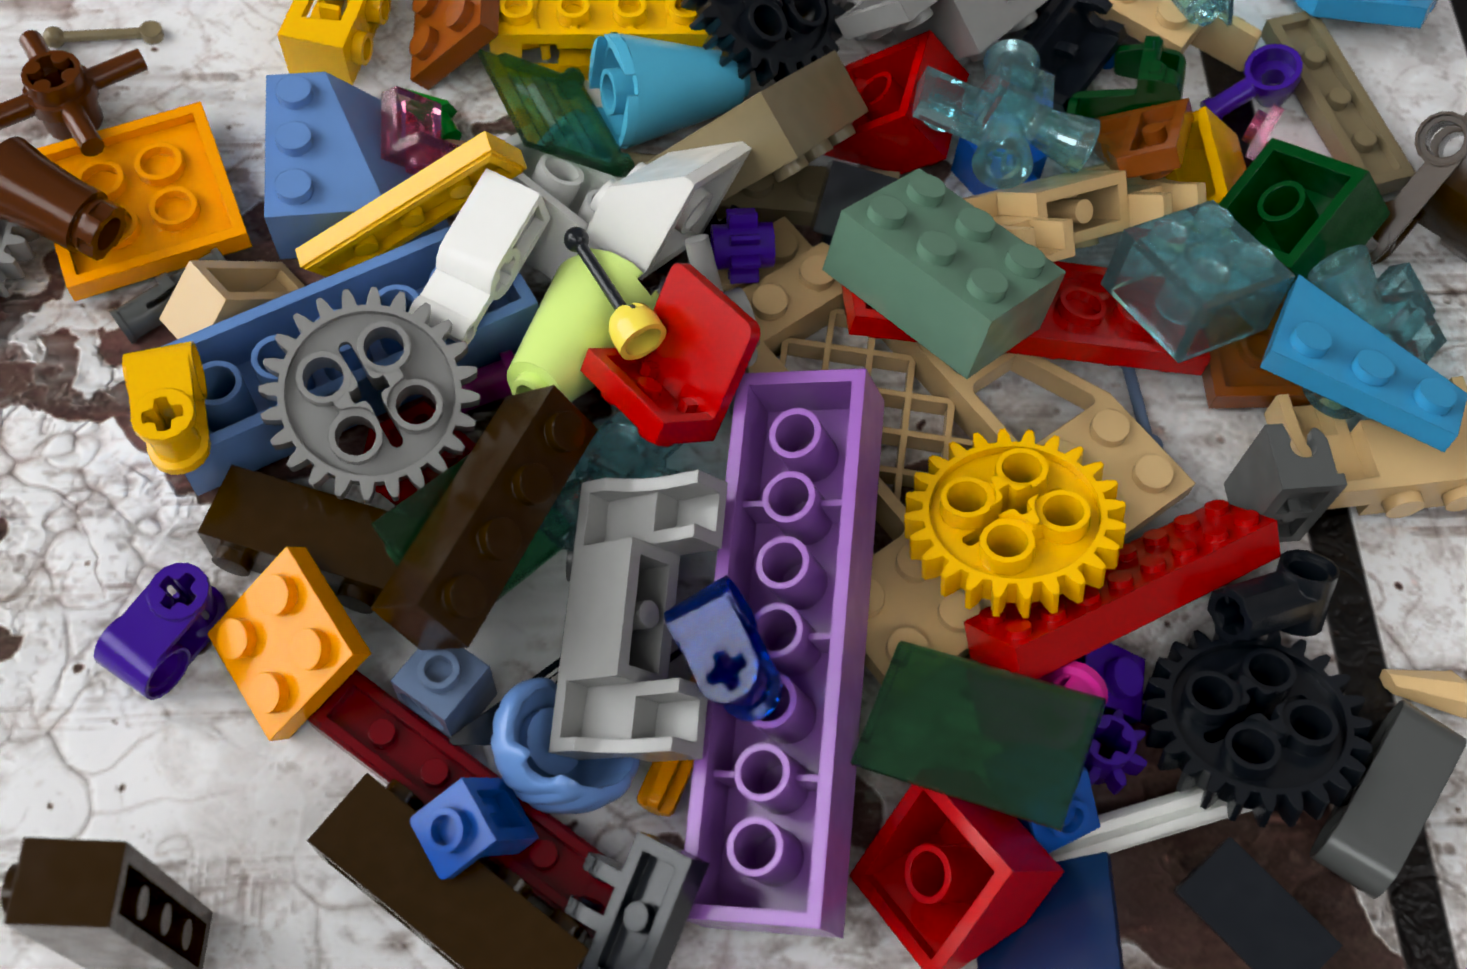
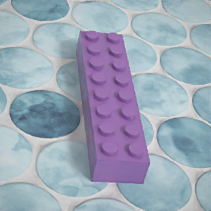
[684,368,885,939]

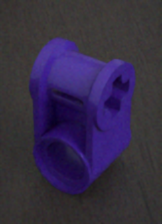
[94,563,228,700]

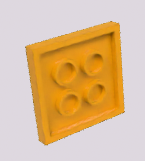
[36,101,253,301]

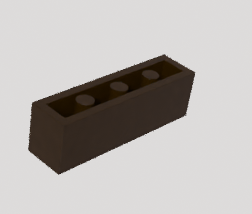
[371,385,598,650]
[197,465,426,614]
[307,773,590,969]
[1,837,213,969]

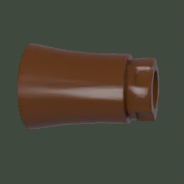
[0,136,127,260]

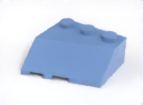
[264,71,449,260]

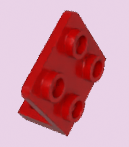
[580,263,760,447]

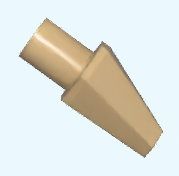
[1379,669,1467,718]

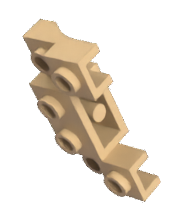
[963,163,1208,262]
[1264,376,1467,518]

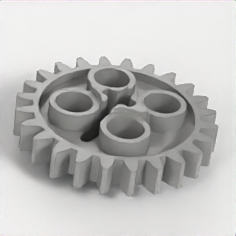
[258,287,480,504]

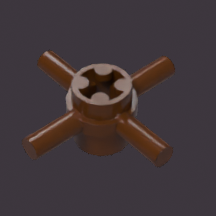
[0,30,148,157]

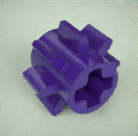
[710,208,775,284]
[1069,708,1147,795]

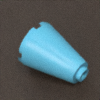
[589,32,751,149]

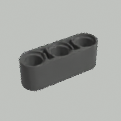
[1310,699,1467,899]

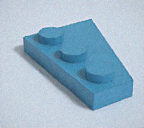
[1260,274,1467,452]

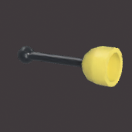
[564,227,667,360]

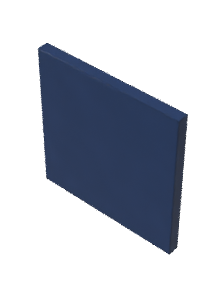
[977,851,1124,969]

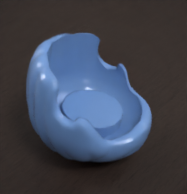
[491,677,640,814]

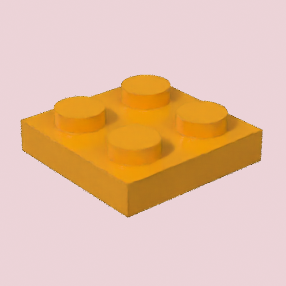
[207,546,372,741]

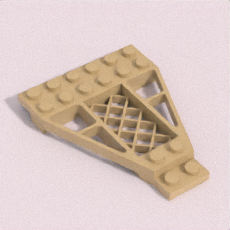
[718,216,1196,705]

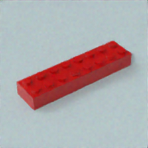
[964,500,1281,687]

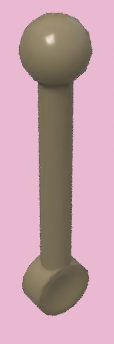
[42,20,164,49]

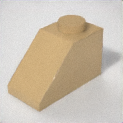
[159,260,305,339]

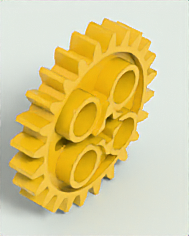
[904,428,1126,618]

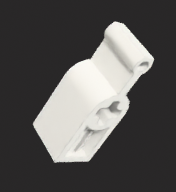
[408,168,551,345]

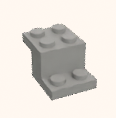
[835,0,1048,62]

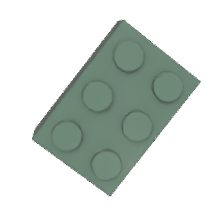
[822,168,1066,379]

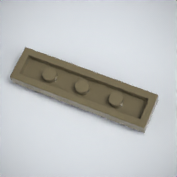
[1261,11,1416,195]

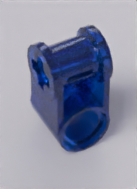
[664,575,783,722]

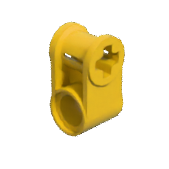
[122,341,211,475]

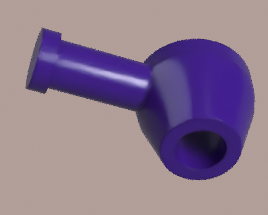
[1200,44,1303,120]

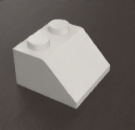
[586,141,752,280]

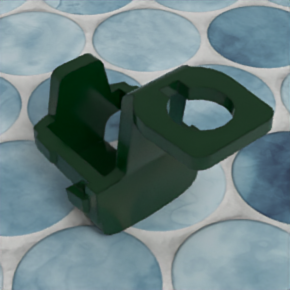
[1063,36,1186,169]

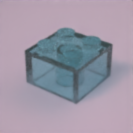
[1101,200,1295,363]

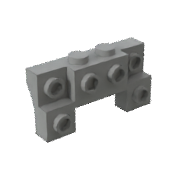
[549,469,728,762]

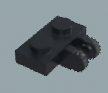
[564,831,709,969]

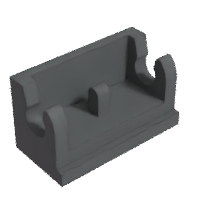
[1224,423,1348,542]

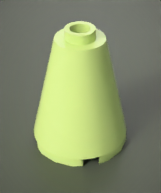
[507,248,659,402]

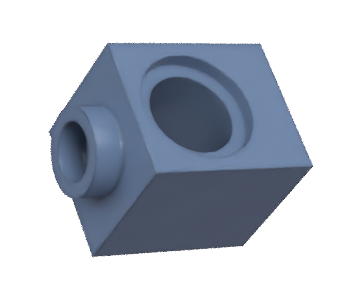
[390,648,497,739]

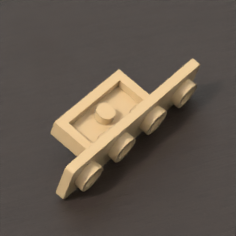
[1095,0,1262,71]

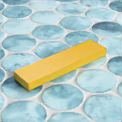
[295,131,527,277]

